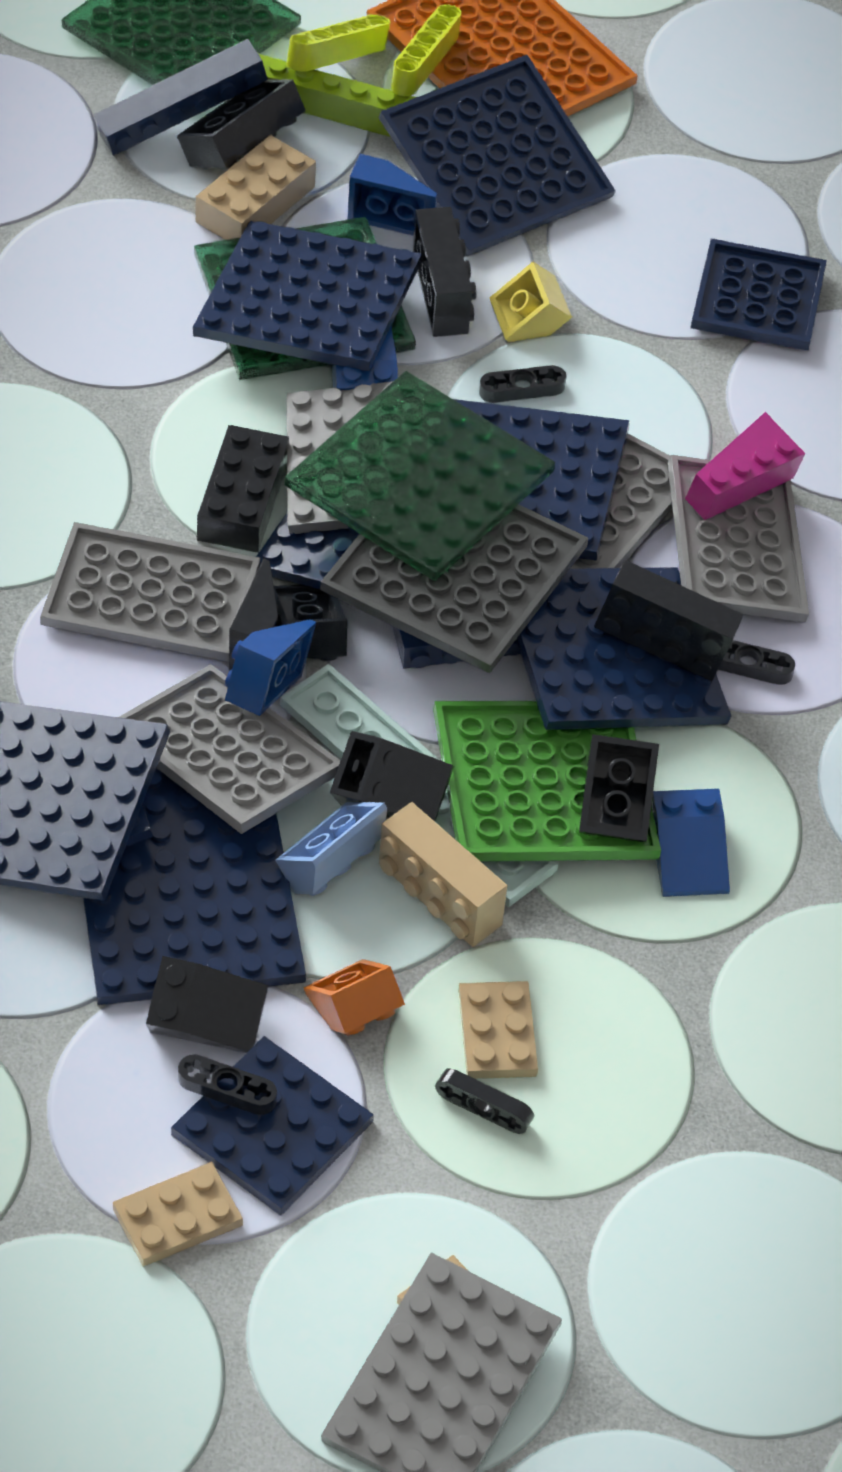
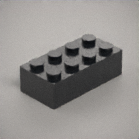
[177,79,306,170]
[412,207,476,337]
[197,425,289,553]
[594,560,744,681]

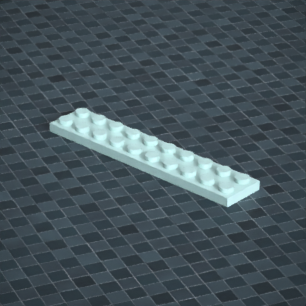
[280,664,558,907]

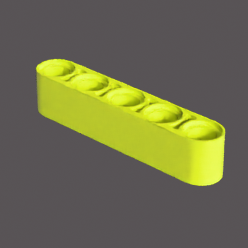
[391,5,462,96]
[286,15,390,72]

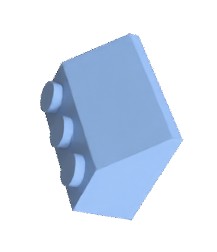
[275,802,387,896]

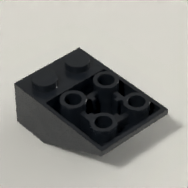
[329,731,454,821]

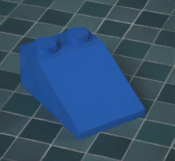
[347,154,437,236]
[332,327,398,390]
[225,619,316,716]
[651,788,730,897]

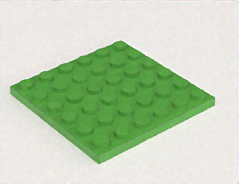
[433,701,661,861]

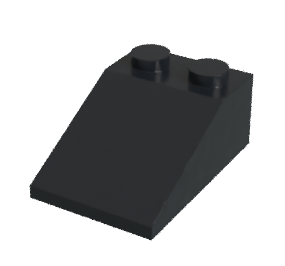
[228,559,278,671]
[274,584,348,661]
[579,734,659,842]
[146,956,269,1053]

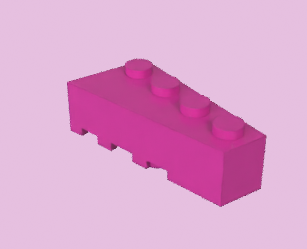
[685,411,806,520]

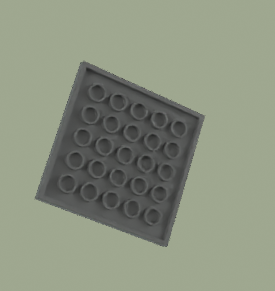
[320,458,588,673]

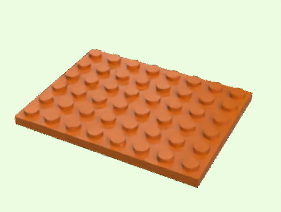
[366,0,638,116]

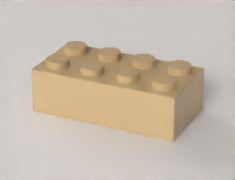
[195,135,316,246]
[379,802,507,947]

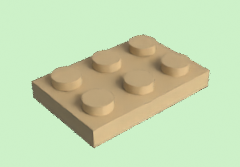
[458,981,538,1079]
[112,1162,243,1267]

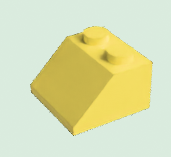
[489,261,572,342]

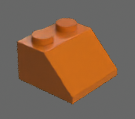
[303,959,405,1035]

